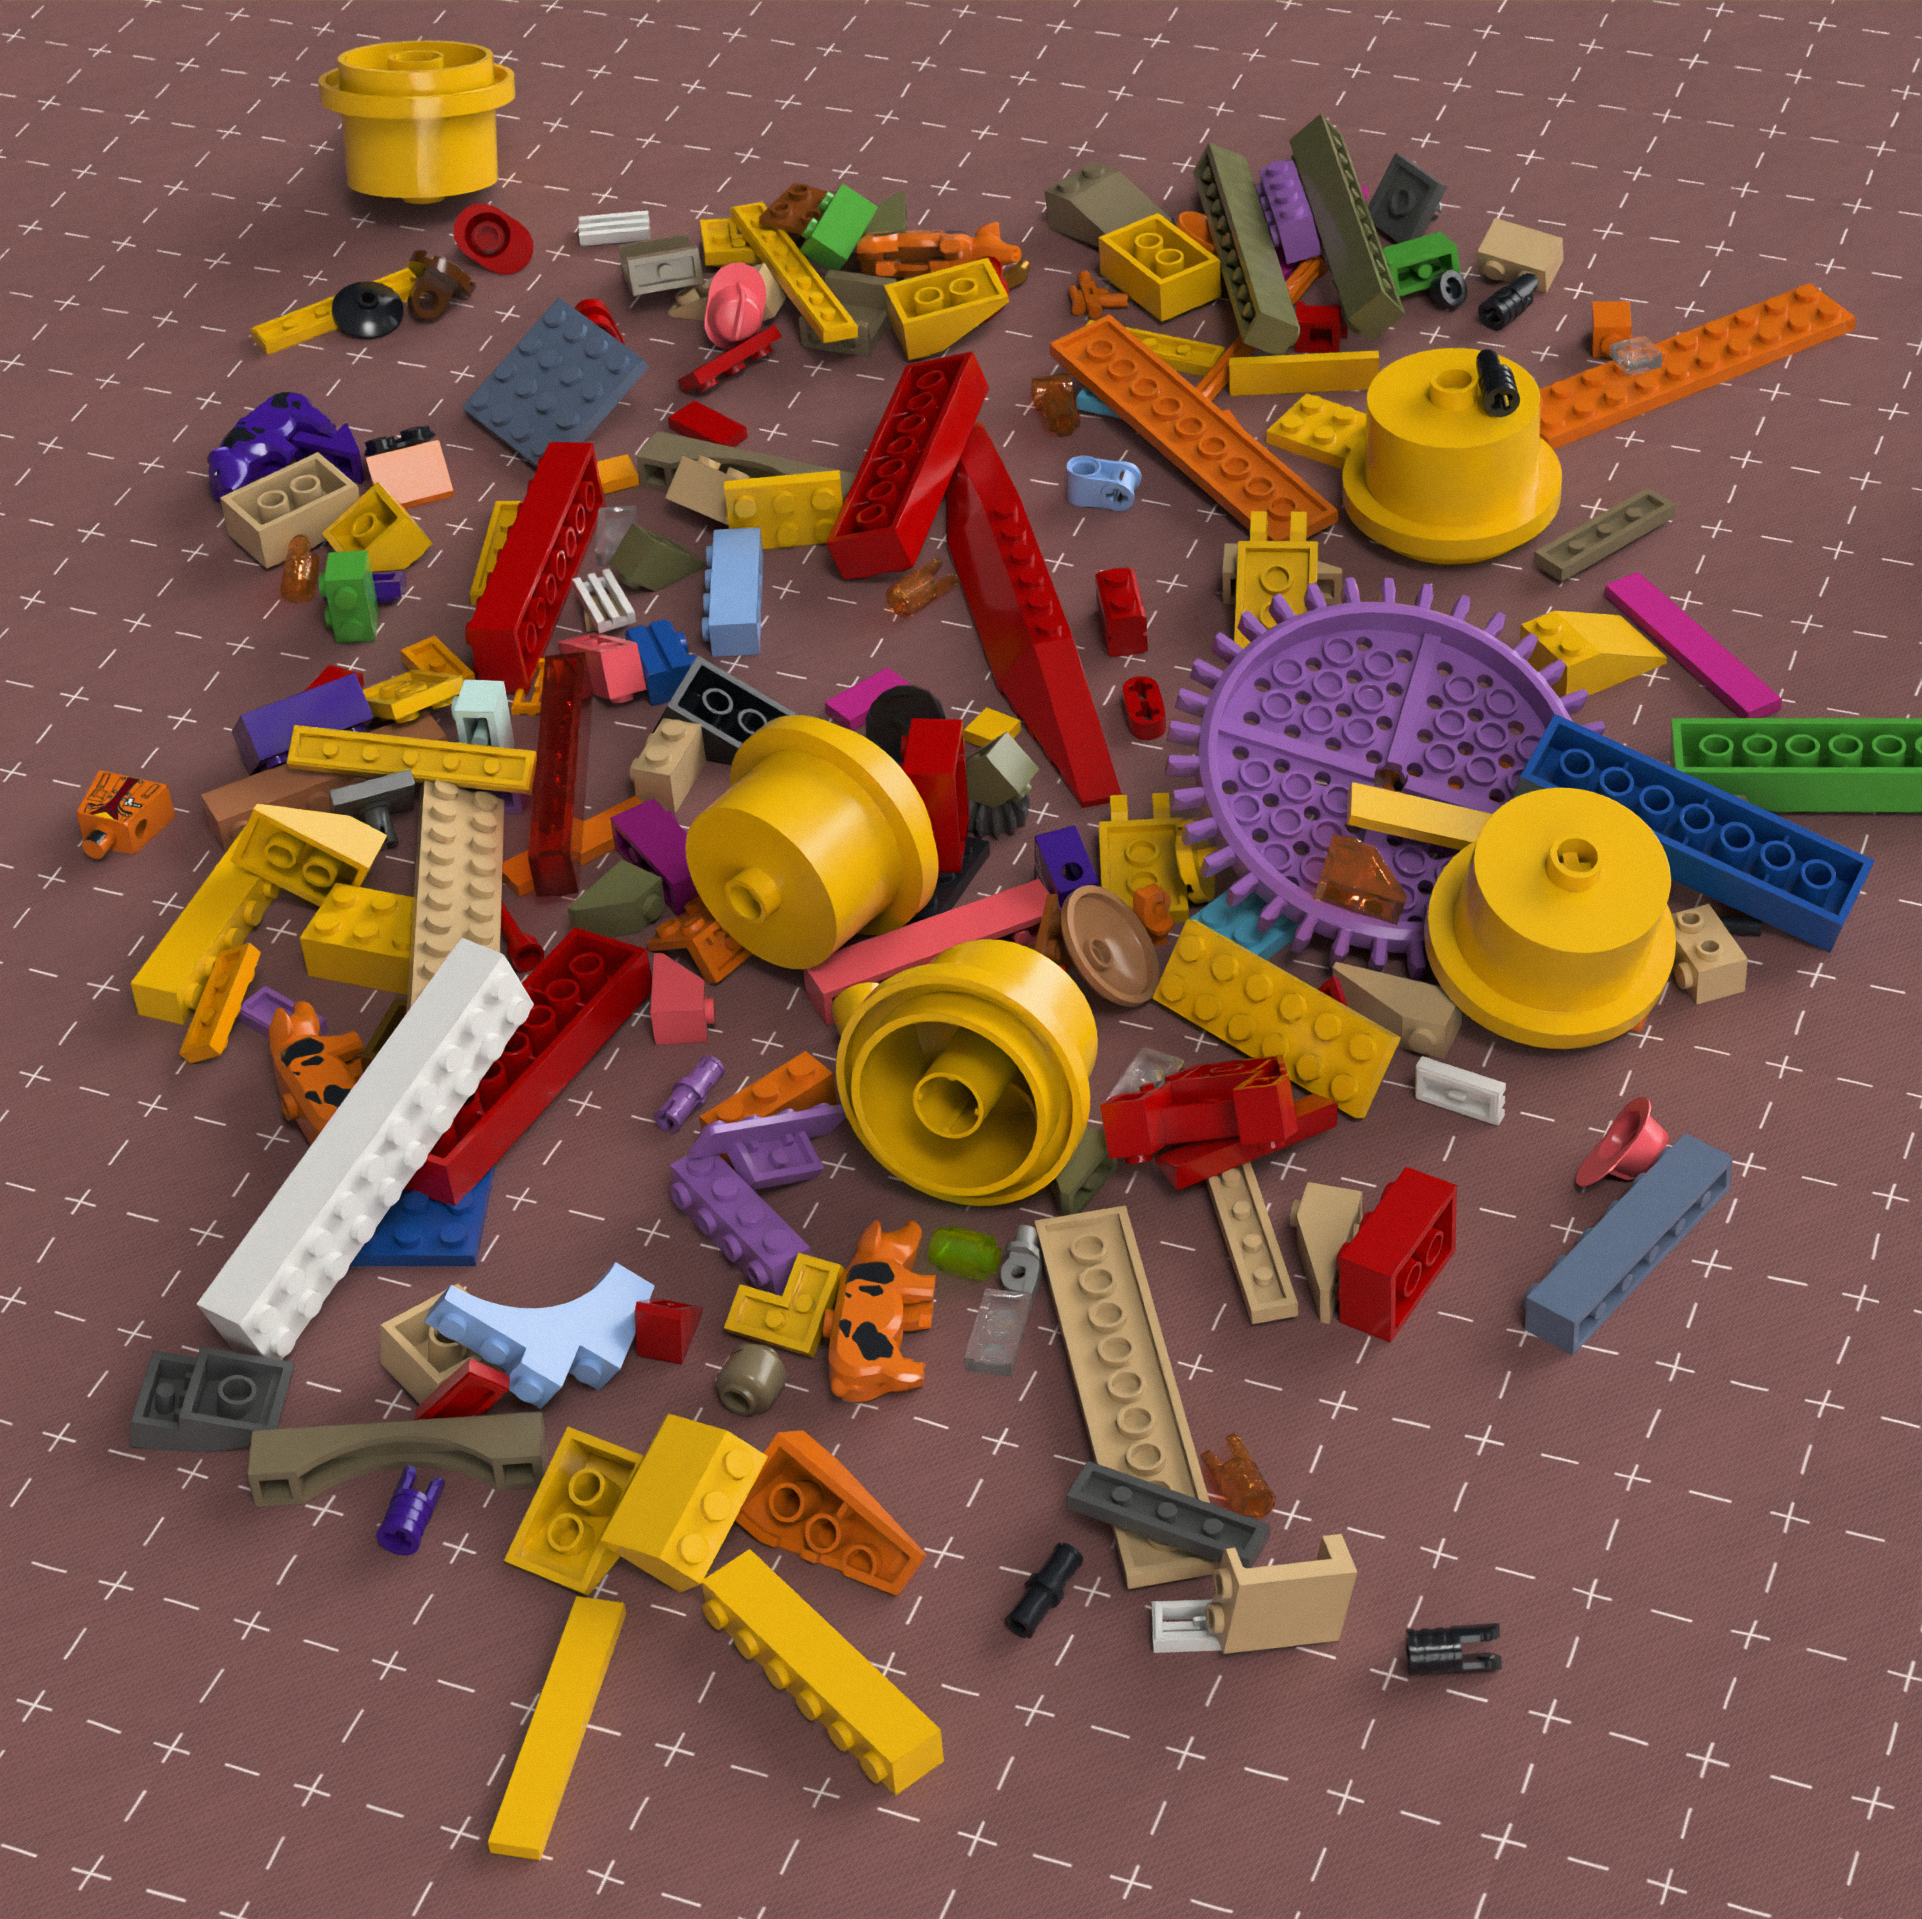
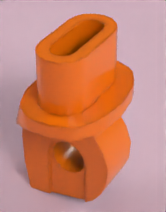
[1133,883,1174,946]

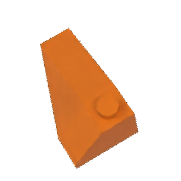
[735,1430,927,1596]

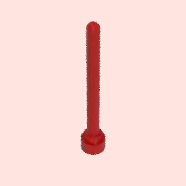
[501,900,545,972]

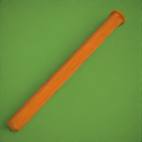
[1195,255,1327,401]

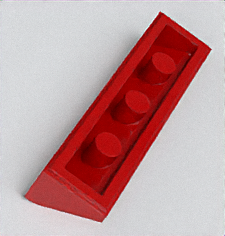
[1154,1094,1338,1191]

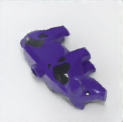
[207,392,337,503]

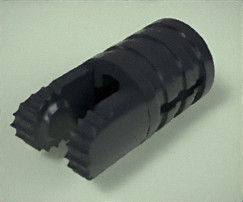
[1478,273,1539,331]
[1476,349,1520,417]
[1405,1623,1502,1676]

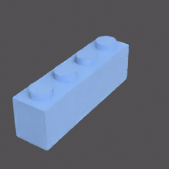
[702,527,764,657]

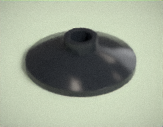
[332,281,404,339]

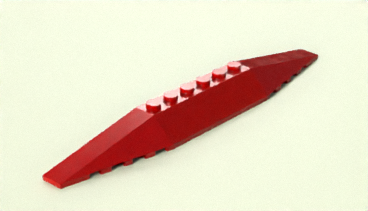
[946,422,1122,808]

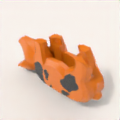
[857,222,1022,277]
[268,1001,363,1145]
[823,1220,936,1402]

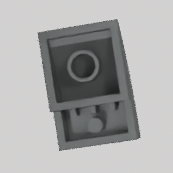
[130,1346,295,1452]

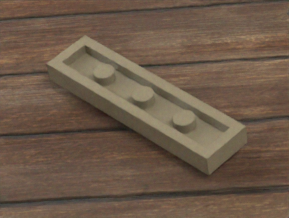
[1534,487,1676,582]

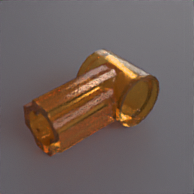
[1031,372,1080,437]

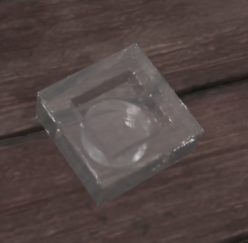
[1611,335,1662,376]

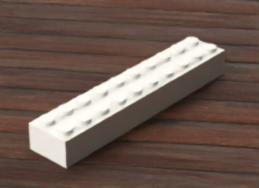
[197,938,534,1360]

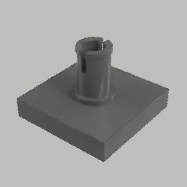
[1368,153,1448,243]
[329,769,415,851]

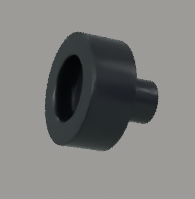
[1429,270,1467,309]

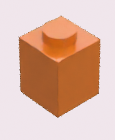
[1591,301,1632,358]

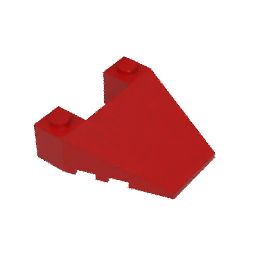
[1100,1055,1298,1164]

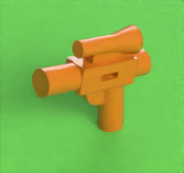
[1068,271,1128,319]

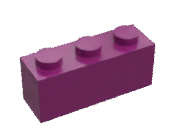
[610,798,700,916]

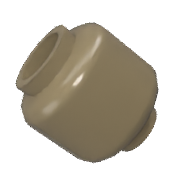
[716,1344,787,1416]

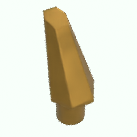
[1002,259,1031,290]

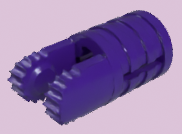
[376,1465,445,1555]

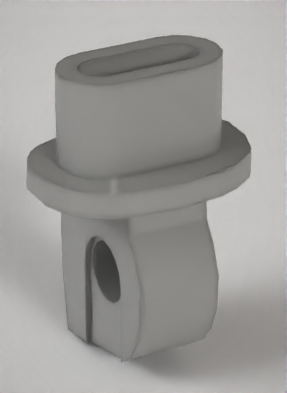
[1001,1225,1042,1302]

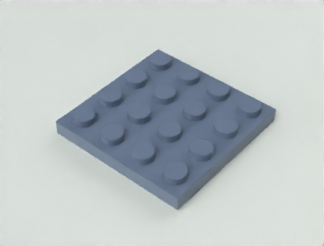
[462,297,650,467]

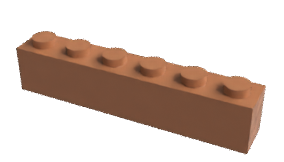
[200,710,448,853]

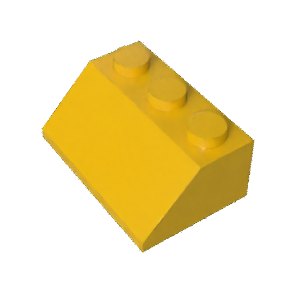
[597,1414,768,1593]

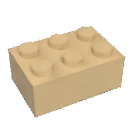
[220,452,360,569]

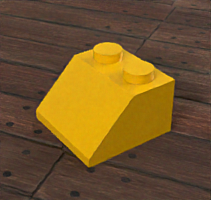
[322,481,433,572]

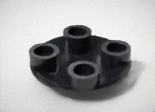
[363,425,436,457]

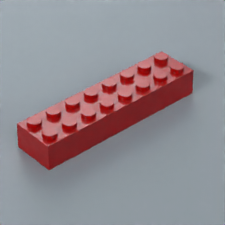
[826,351,989,580]
[465,442,606,694]
[404,927,652,1206]

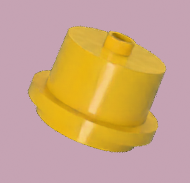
[318,41,515,204]
[1342,348,1562,565]
[686,715,939,970]
[1424,788,1676,1049]
[836,939,1098,1206]

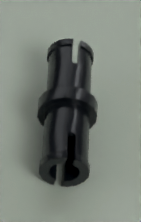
[1005,1542,1083,1639]

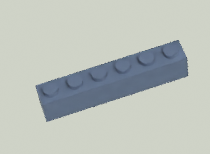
[1523,1133,1733,1355]

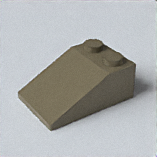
[1044,162,1173,247]

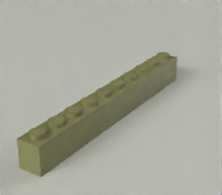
[1289,114,1405,342]
[1193,142,1300,356]

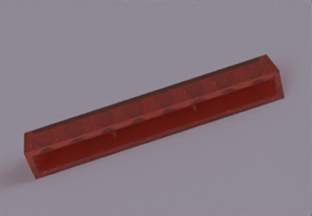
[528,652,593,897]

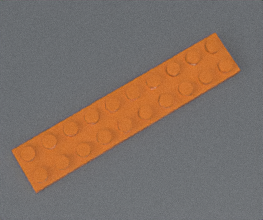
[1539,283,1856,450]
[1049,314,1338,541]

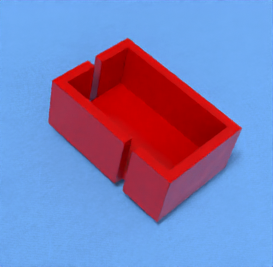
[897,718,970,873]

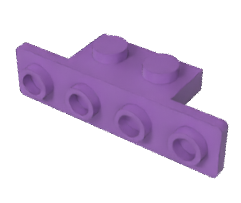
[689,1103,846,1190]

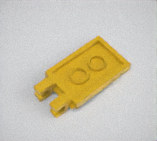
[1234,511,1318,649]
[1099,792,1189,923]

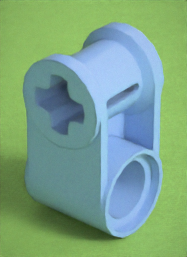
[1066,456,1142,512]

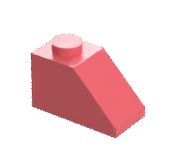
[650,953,716,1045]

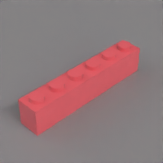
[803,879,1061,1026]

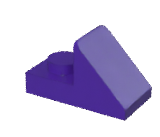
[291,423,365,484]

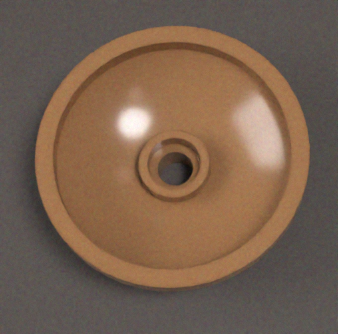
[1060,885,1160,1007]

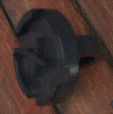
[865,685,947,763]

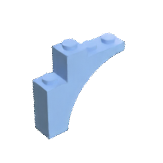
[424,1262,655,1409]

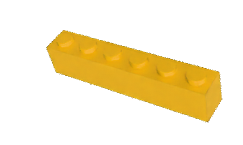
[130,824,282,1025]
[702,1549,944,1796]

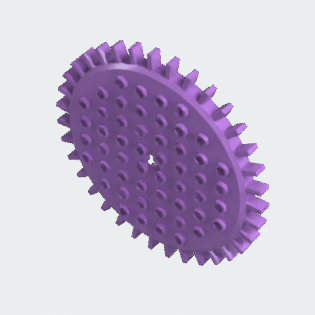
[1165,577,1605,980]

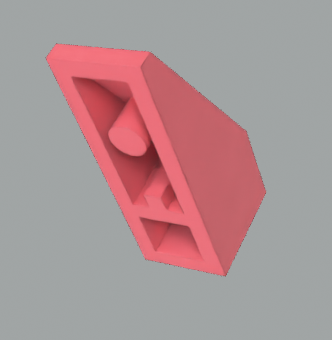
[558,632,647,703]

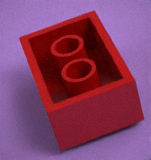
[1336,1166,1457,1343]

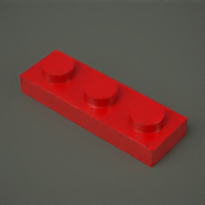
[677,324,782,393]

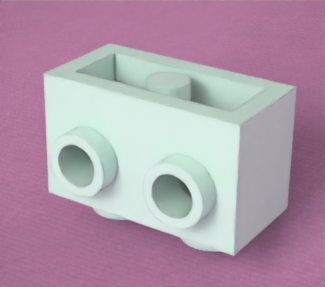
[452,680,515,748]

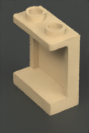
[1205,1534,1357,1654]

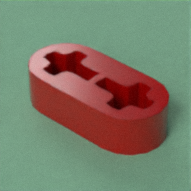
[1122,676,1166,740]

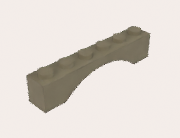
[636,431,857,504]
[247,1412,548,1507]

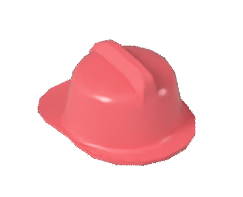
[704,263,766,350]
[1576,1096,1669,1187]

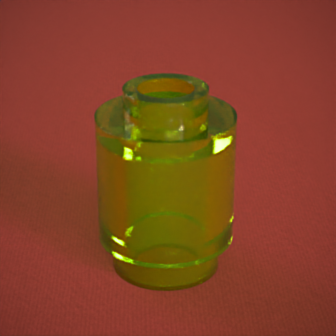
[928,1225,1002,1281]

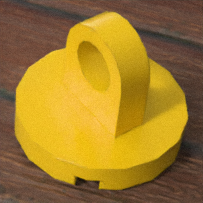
[1175,817,1219,904]

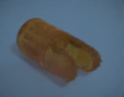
[280,534,319,603]
[886,557,960,618]
[1200,1432,1276,1520]

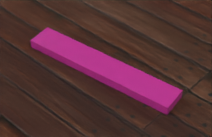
[1605,572,1782,718]

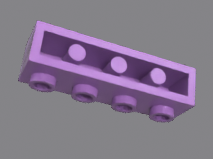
[1255,160,1322,264]
[669,1154,812,1296]

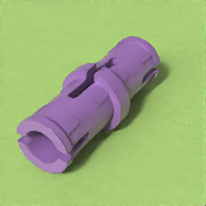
[654,1055,725,1133]

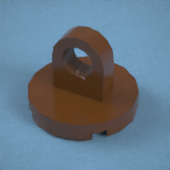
[407,250,476,320]

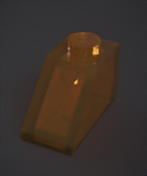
[1313,834,1407,925]

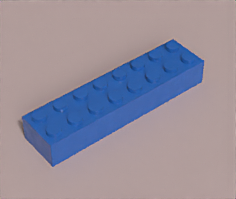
[1513,714,1875,953]

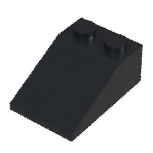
[652,656,798,765]

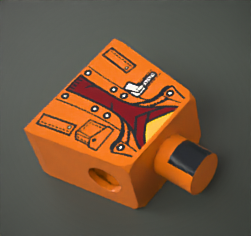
[77,770,175,859]

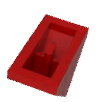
[635,1298,703,1365]

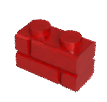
[1095,567,1148,657]

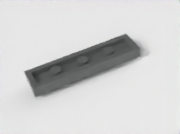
[1066,1461,1270,1568]

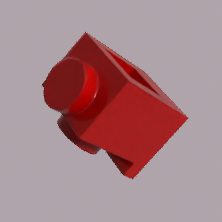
[1295,301,1348,353]

